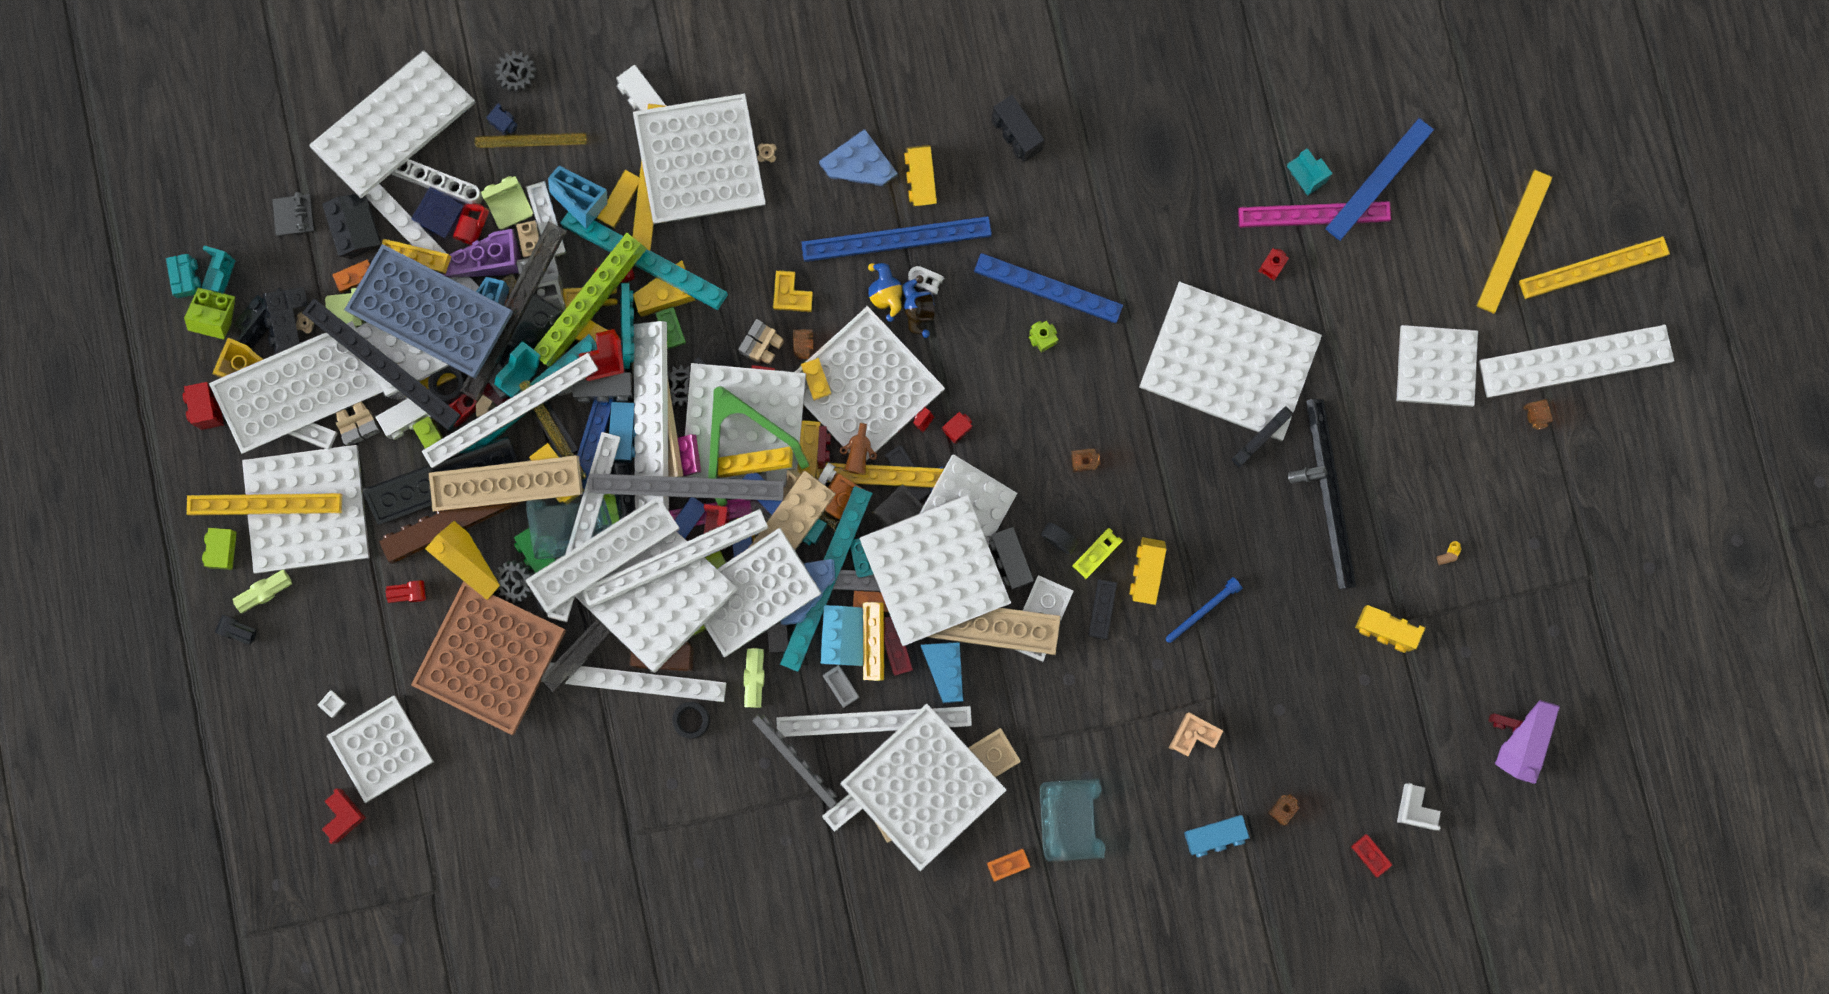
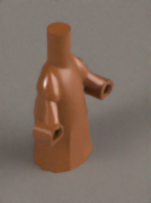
[840,423,877,475]

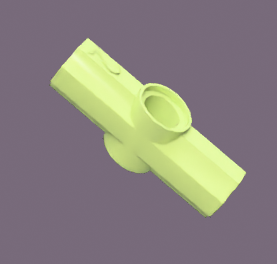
[233,570,292,613]
[744,648,764,708]

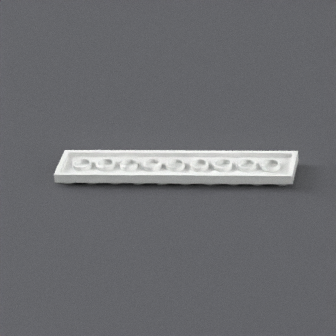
[633,321,669,512]
[1478,325,1674,398]

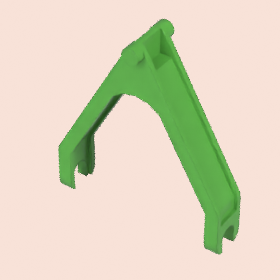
[708,386,809,507]

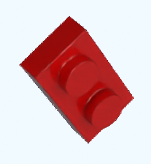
[1351,834,1392,877]

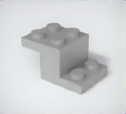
[516,252,566,311]

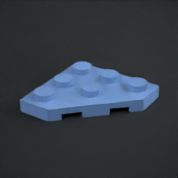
[819,129,898,186]
[781,559,835,625]

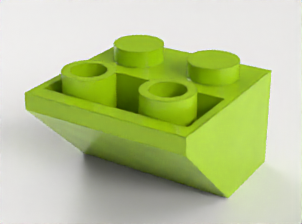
[184,288,235,340]

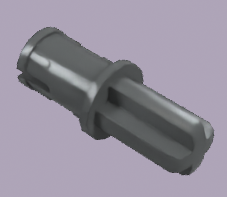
[1288,466,1327,484]

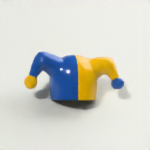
[868,263,903,322]

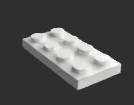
[1016,575,1073,662]

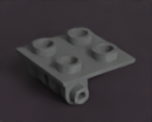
[272,192,314,236]

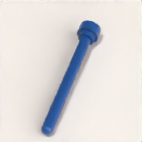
[1166,577,1243,643]

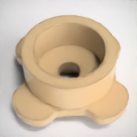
[757,144,776,162]
[296,312,314,334]

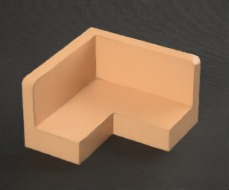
[1169,713,1223,757]

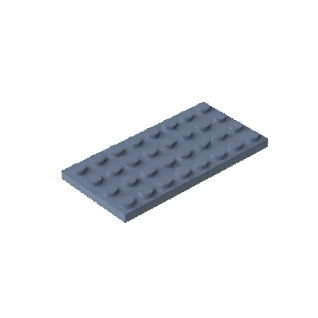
[344,244,513,379]

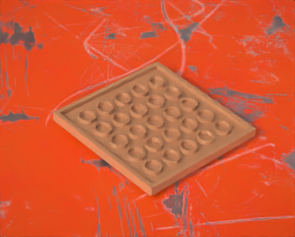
[411,581,566,735]

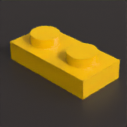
[801,358,832,401]

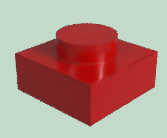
[913,407,935,432]

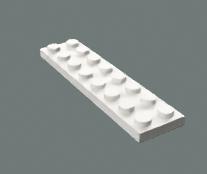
[525,496,679,614]

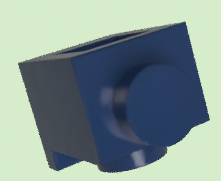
[486,104,518,137]

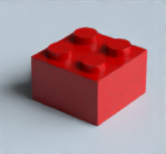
[183,382,224,430]

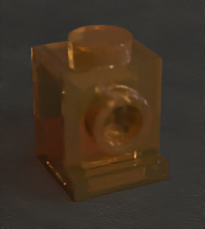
[793,329,813,359]
[1524,399,1553,430]
[1071,449,1100,472]
[1268,795,1300,826]

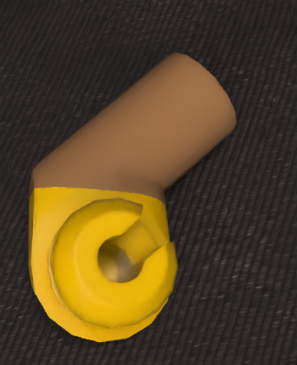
[1437,541,1461,565]

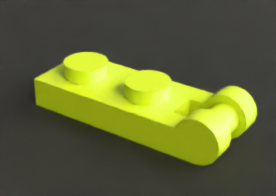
[1072,528,1123,579]

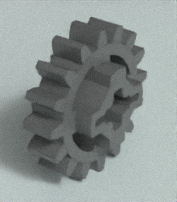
[495,51,537,93]
[667,365,691,407]
[494,560,534,603]

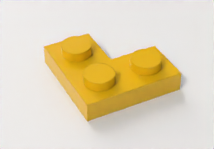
[773,271,813,312]

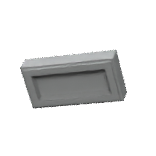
[823,665,860,708]

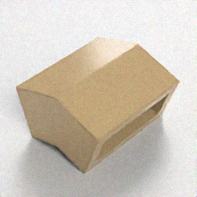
[476,395,497,418]

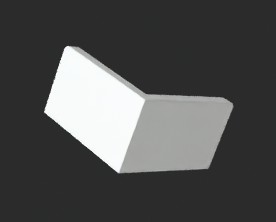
[1397,783,1441,830]

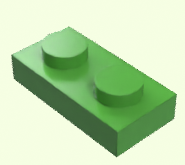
[655,307,686,349]

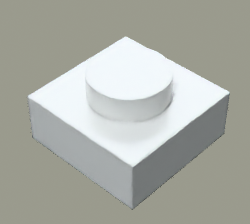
[318,690,347,718]

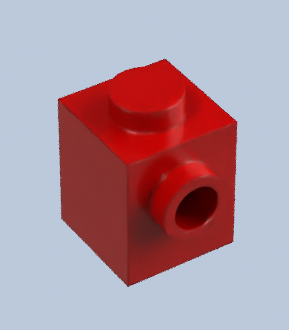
[1258,248,1289,281]

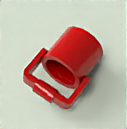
[453,203,489,245]

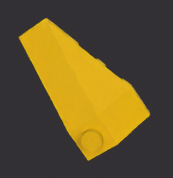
[212,338,263,378]

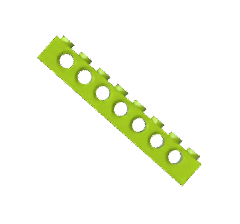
[534,233,647,367]

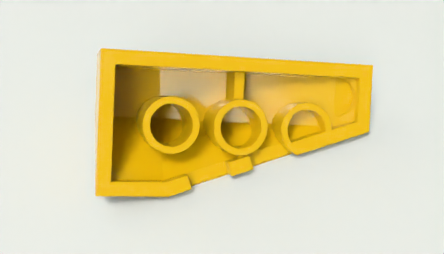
[425,521,500,600]

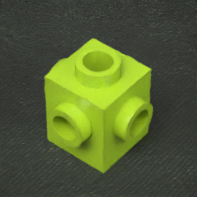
[1029,320,1058,353]

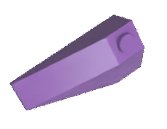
[441,229,521,278]
[1495,700,1559,784]

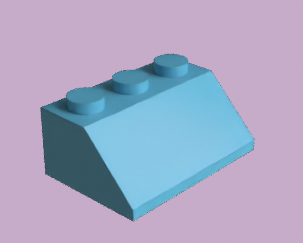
[821,605,863,666]

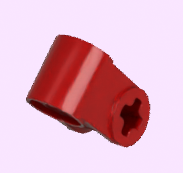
[449,393,479,427]

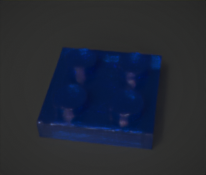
[411,187,464,239]

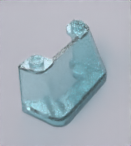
[526,497,613,559]
[1040,779,1105,861]

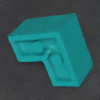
[1287,148,1332,195]
[202,245,236,294]
[494,341,540,398]

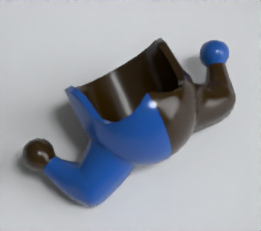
[902,275,935,338]

